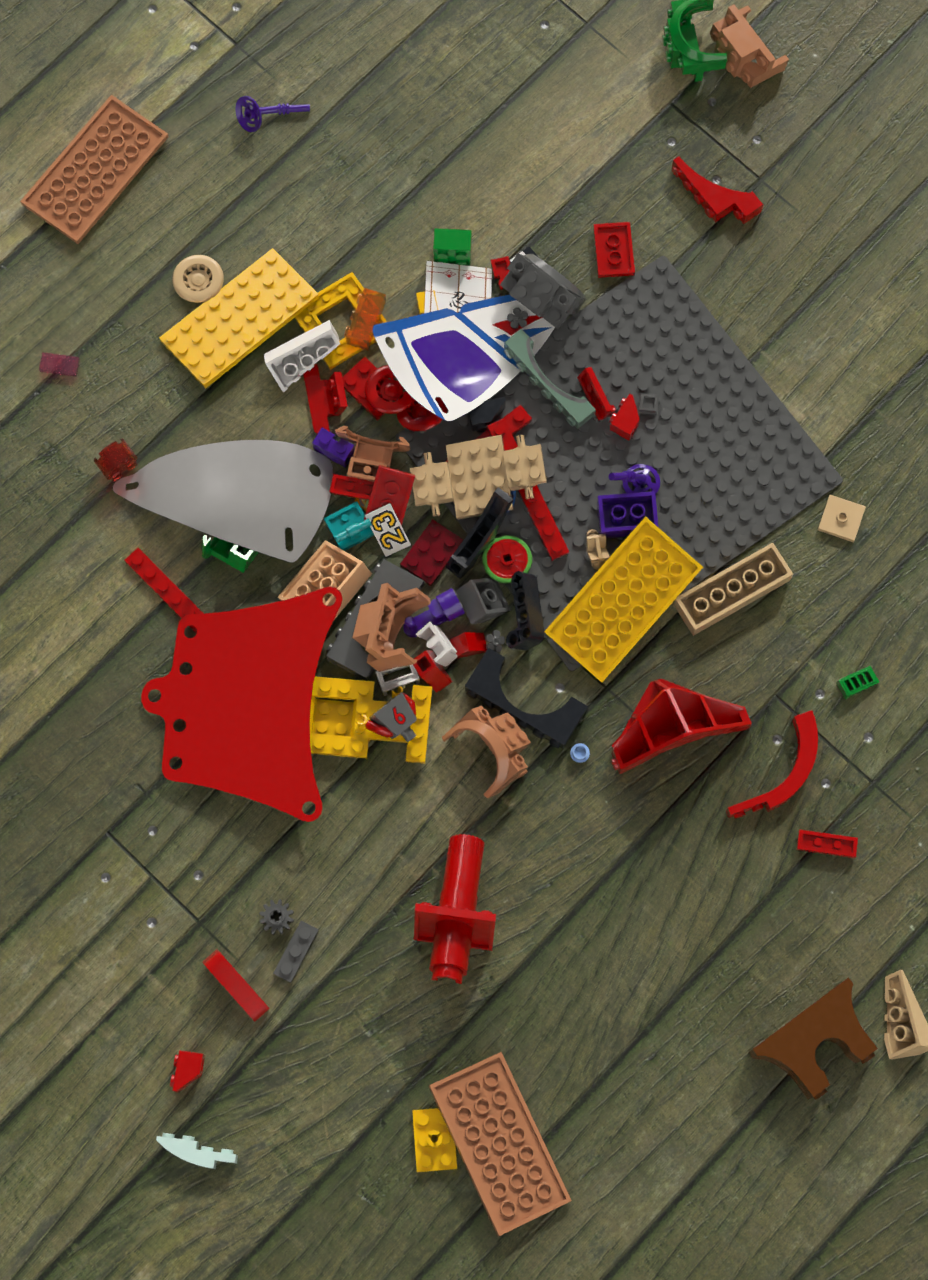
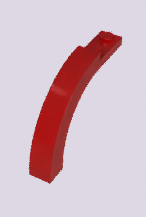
[726,710,818,819]

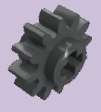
[259,899,294,935]

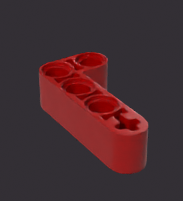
[202,949,270,1022]

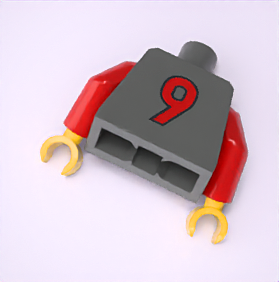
[356,686,417,742]

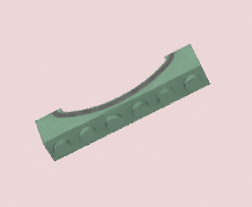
[504,329,596,429]

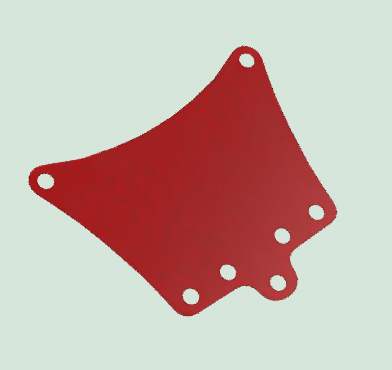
[141,586,342,822]

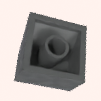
[456,578,511,624]

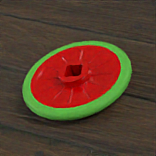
[482,535,532,583]

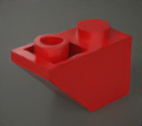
[609,394,640,441]
[413,650,453,693]
[170,1050,205,1093]

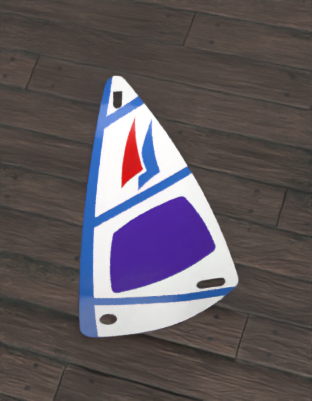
[372,295,555,421]

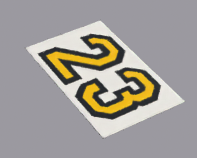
[365,503,411,557]

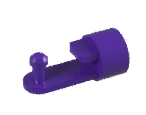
[403,588,465,638]

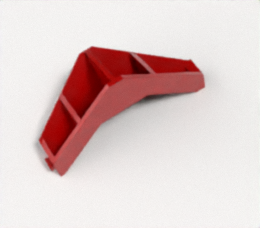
[611,679,752,774]

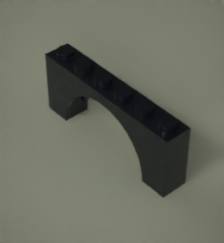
[465,648,588,749]

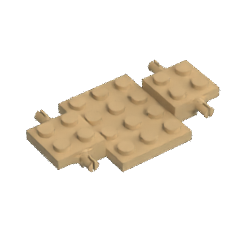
[410,435,547,519]

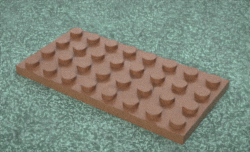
[20,95,169,244]
[428,1052,572,1237]

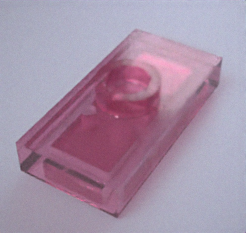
[39,352,80,377]

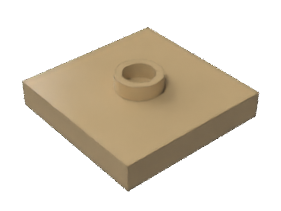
[818,495,866,542]

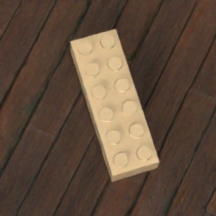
[673,543,793,636]

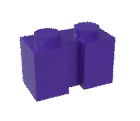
[312,428,355,468]

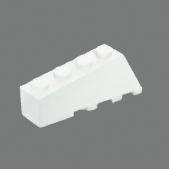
[264,320,340,393]

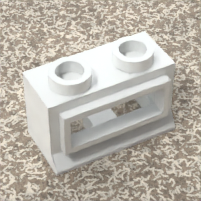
[416,622,458,667]
[376,665,420,696]

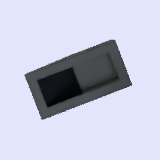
[468,397,506,432]

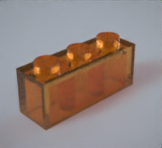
[344,288,386,351]

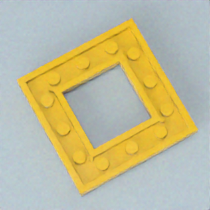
[295,272,387,370]

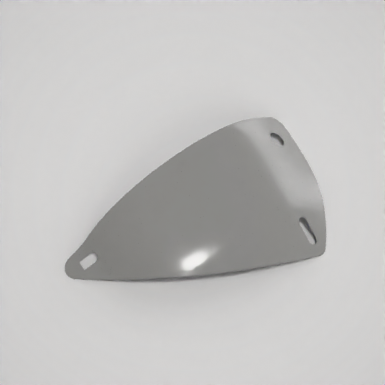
[113,440,333,562]

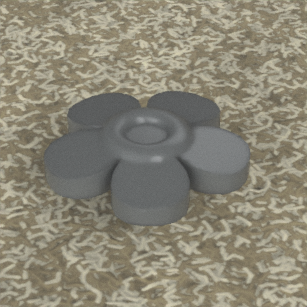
[507,308,528,329]
[485,630,505,652]

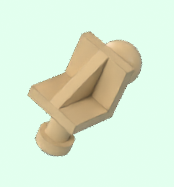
[586,529,610,570]

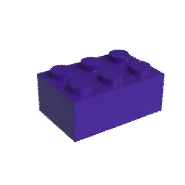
[597,491,659,538]

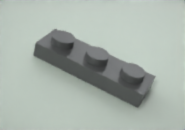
[273,921,319,983]

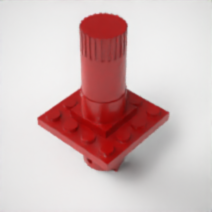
[414,834,496,984]

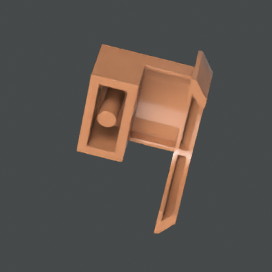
[335,426,410,482]

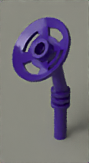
[235,96,310,132]
[608,464,660,495]

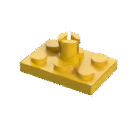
[412,1108,457,1172]

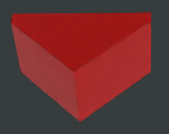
[449,632,487,659]

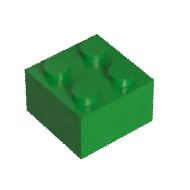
[433,228,472,266]

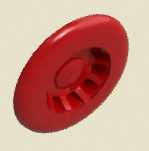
[365,365,415,414]
[396,397,447,431]

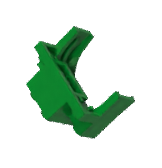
[662,0,727,81]

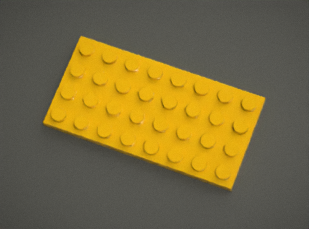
[159,248,320,389]
[544,516,703,683]

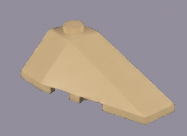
[884,970,928,1060]

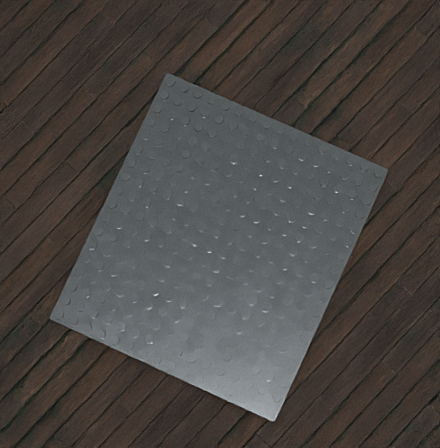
[396,256,843,671]

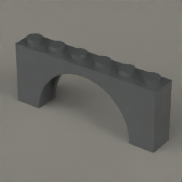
[326,559,424,681]

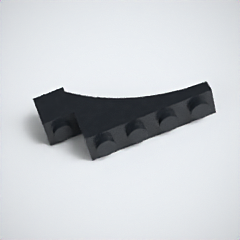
[446,487,513,579]

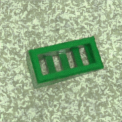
[836,666,879,700]

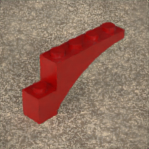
[672,156,763,224]

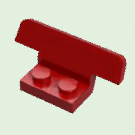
[303,364,348,434]

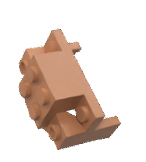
[710,5,789,88]
[352,583,431,672]
[442,705,531,798]

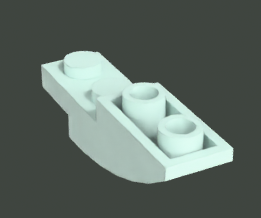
[156,1133,238,1169]

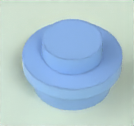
[570,743,590,763]

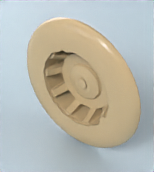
[172,255,224,303]

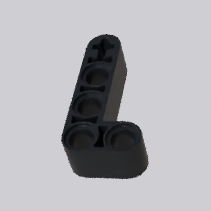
[506,571,545,651]

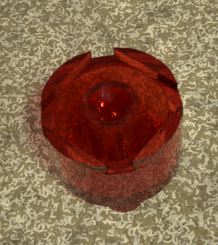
[93,439,138,482]

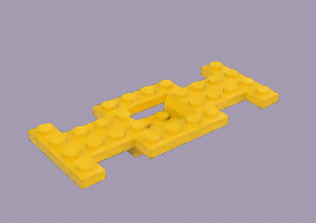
[310,676,432,764]

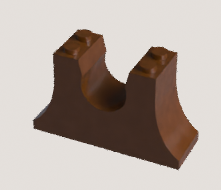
[748,977,878,1100]

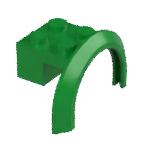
[201,535,259,573]

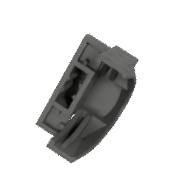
[500,253,586,329]

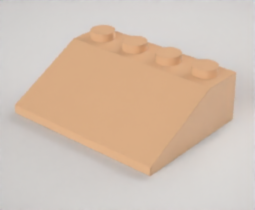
[278,540,372,620]

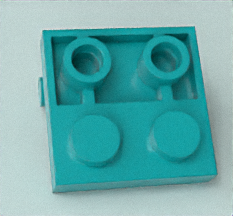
[324,501,374,551]

